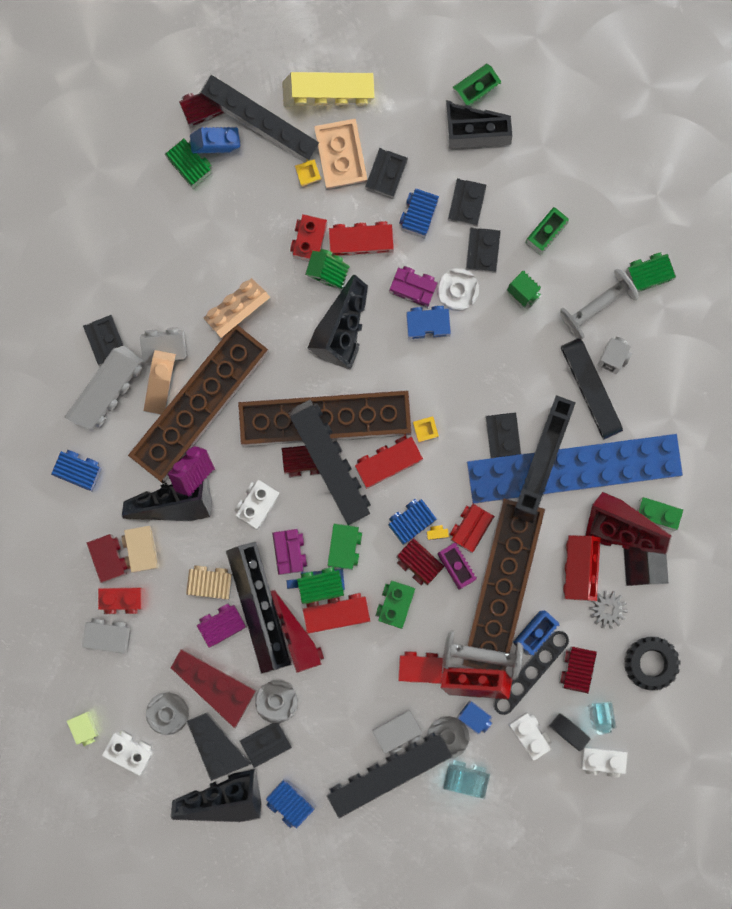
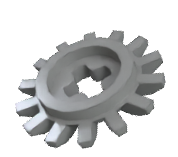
[589,591,628,629]

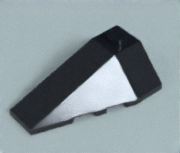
[307,275,368,369]
[121,478,212,521]
[171,769,261,822]

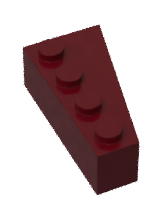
[171,649,257,728]

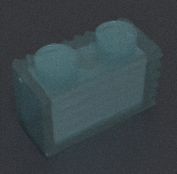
[587,701,616,735]
[442,760,491,799]

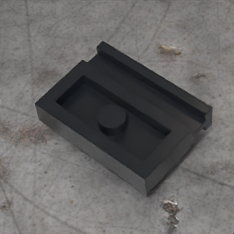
[365,148,408,198]
[448,178,487,226]
[466,227,501,273]
[83,315,124,365]
[485,412,521,458]
[240,723,292,768]

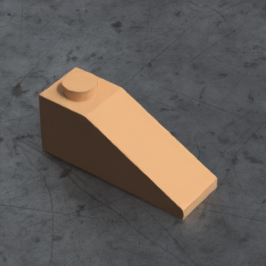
[143,350,176,414]

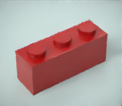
[329,221,394,256]
[355,435,423,489]
[563,535,601,601]
[302,593,370,634]
[440,667,512,699]

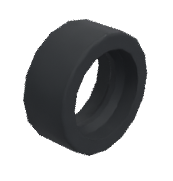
[549,713,591,752]

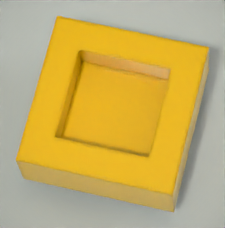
[295,159,321,187]
[413,416,439,443]
[426,525,449,540]

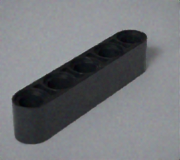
[561,338,623,440]
[493,631,569,715]

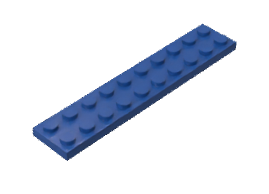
[467,434,683,504]

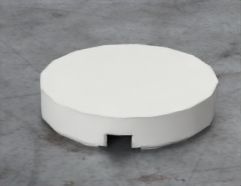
[437,269,479,311]

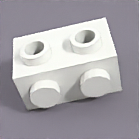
[235,480,280,530]
[508,713,552,761]
[102,731,154,776]
[580,747,628,777]

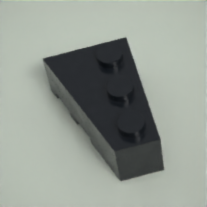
[445,100,512,149]
[187,712,252,781]

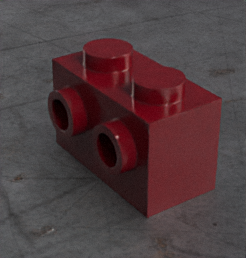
[86,534,128,583]

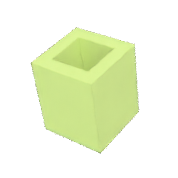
[67,712,98,747]

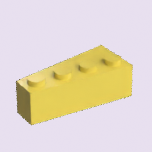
[282,72,374,106]

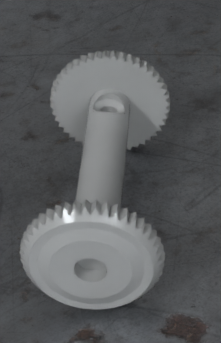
[560,269,639,339]
[443,631,523,680]

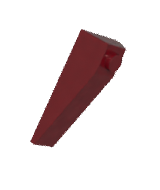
[585,492,672,554]
[271,590,324,673]

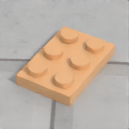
[314,119,367,189]
[203,278,270,338]

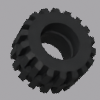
[624,637,681,691]

